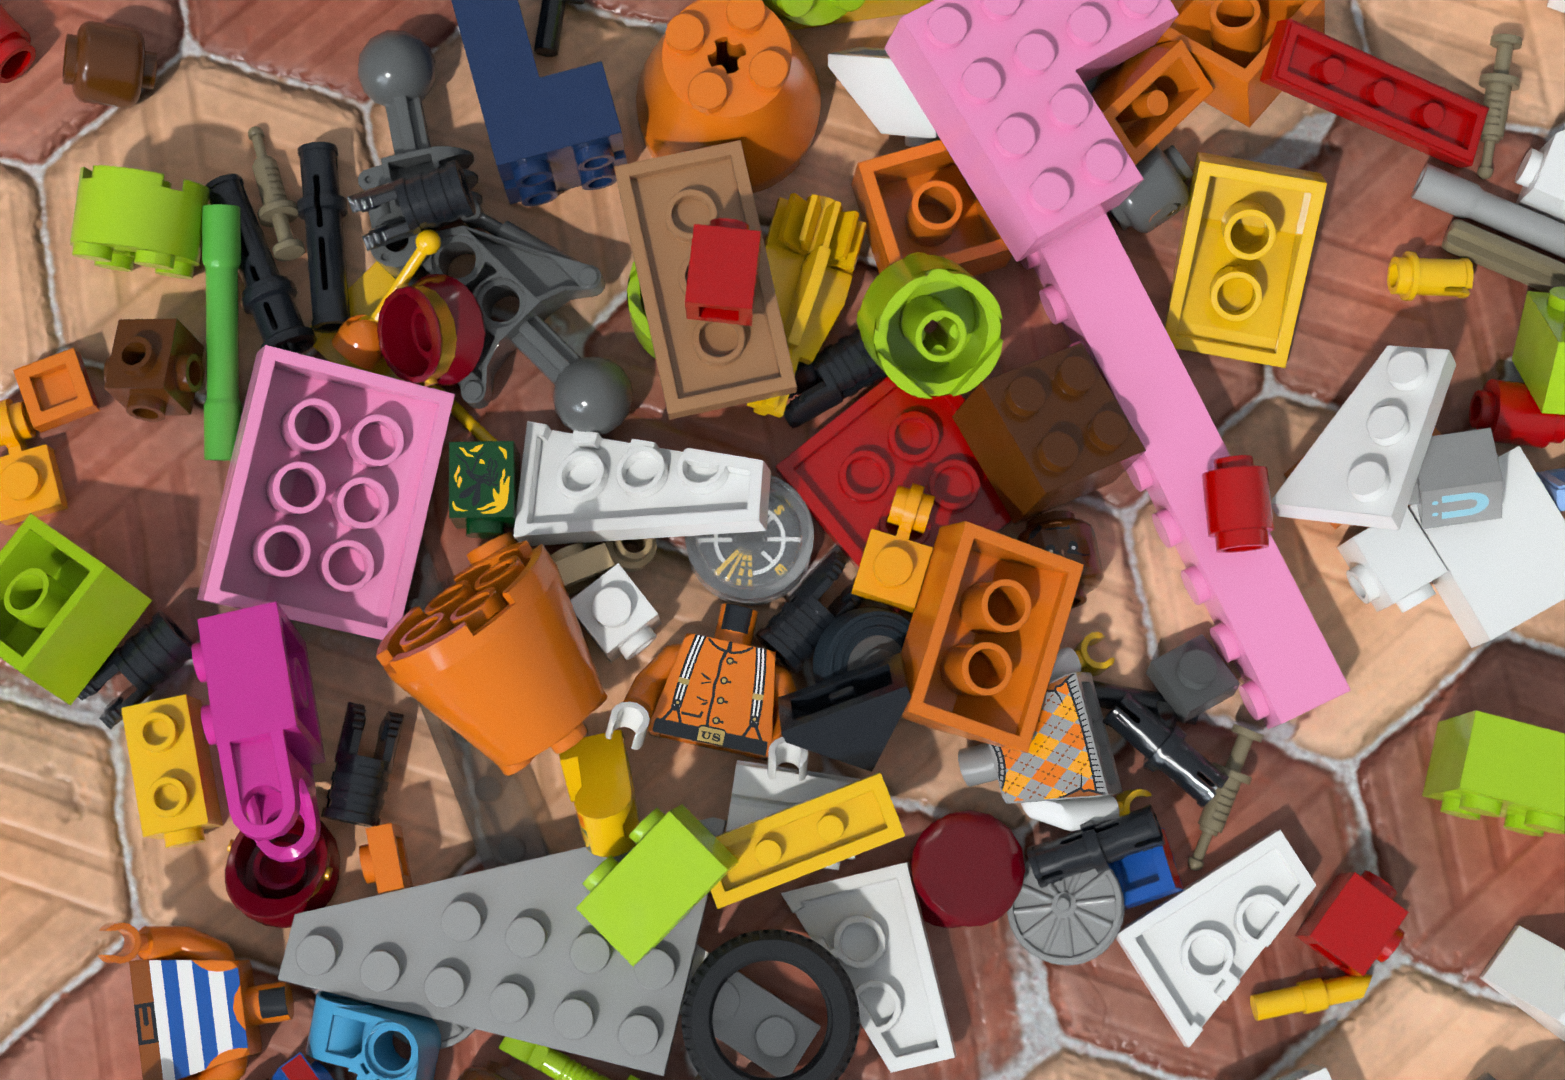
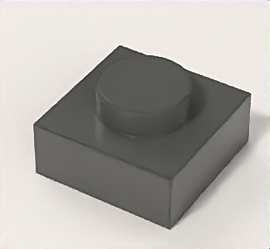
[1146,634,1240,723]

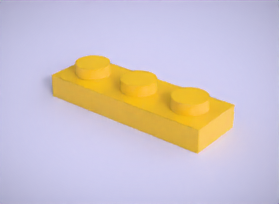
[711,772,905,909]

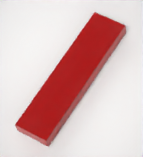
[1260,18,1489,168]

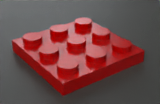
[775,377,1012,614]

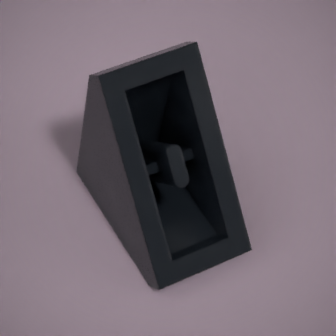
[778,653,911,772]

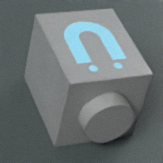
[1408,428,1503,529]

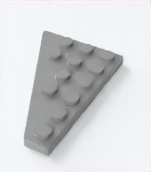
[278,817,727,1076]

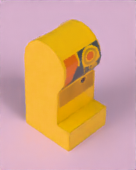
[559,729,640,857]

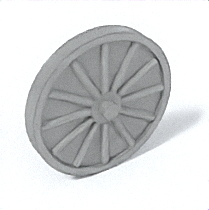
[1007,859,1125,966]

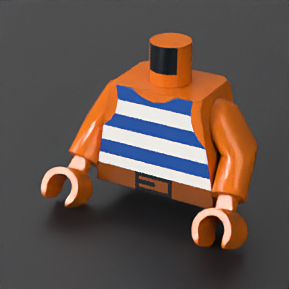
[98,922,294,1080]

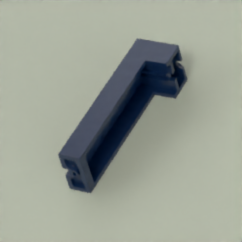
[451,0,627,206]

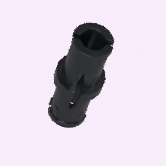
[1103,690,1229,808]
[1027,804,1166,888]

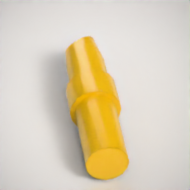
[1250,974,1373,1021]

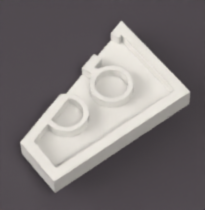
[1271,346,1456,530]
[1116,829,1316,1048]
[781,862,957,1073]

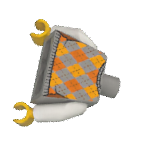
[958,632,1152,832]

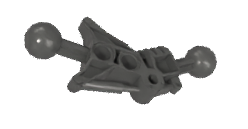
[358,30,633,435]

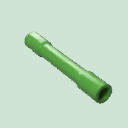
[202,204,243,461]

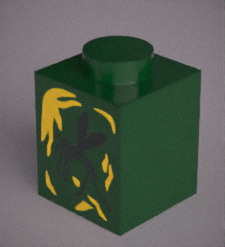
[449,441,520,539]

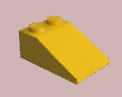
[1164,152,1327,368]

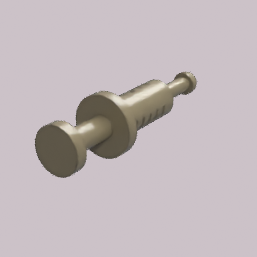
[1477,34,1523,179]
[248,126,305,261]
[1188,723,1264,871]

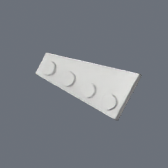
[513,421,771,546]

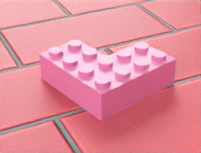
[884,0,1179,262]

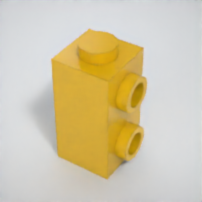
[121,694,223,848]

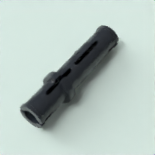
[297,142,350,333]

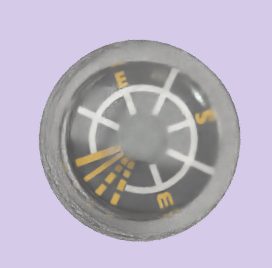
[685,475,814,606]

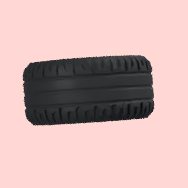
[682,929,860,1080]

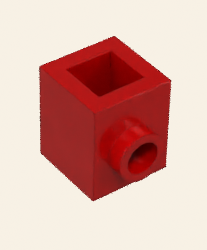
[685,218,761,326]
[1295,870,1409,977]

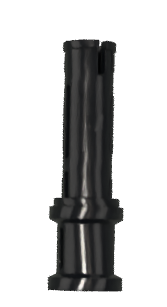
[205,174,317,354]

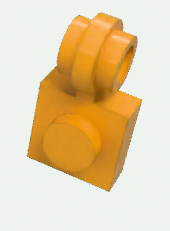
[0,398,68,526]
[851,483,935,613]

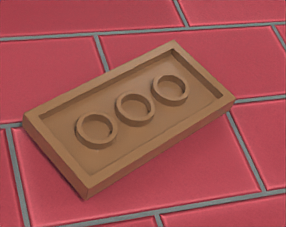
[614,140,797,420]

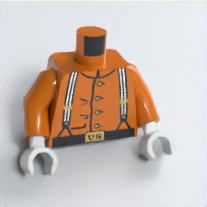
[605,604,808,781]

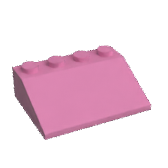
[197,345,455,640]

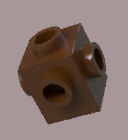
[104,318,204,422]

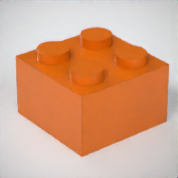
[851,139,1012,276]

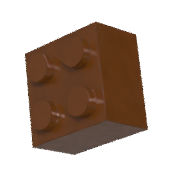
[952,342,1146,525]

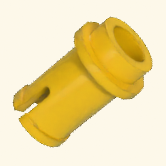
[1387,251,1474,301]

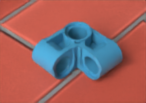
[306,991,441,1080]

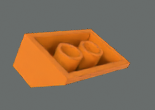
[901,521,1084,753]

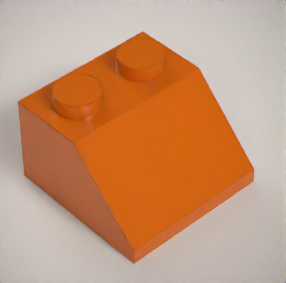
[1155,0,1325,128]

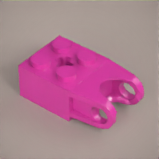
[191,601,326,862]

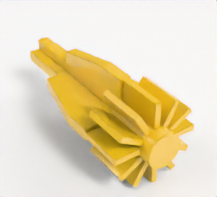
[747,193,867,418]

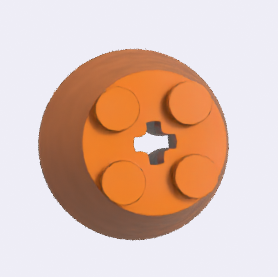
[636,0,821,193]
[376,540,608,776]

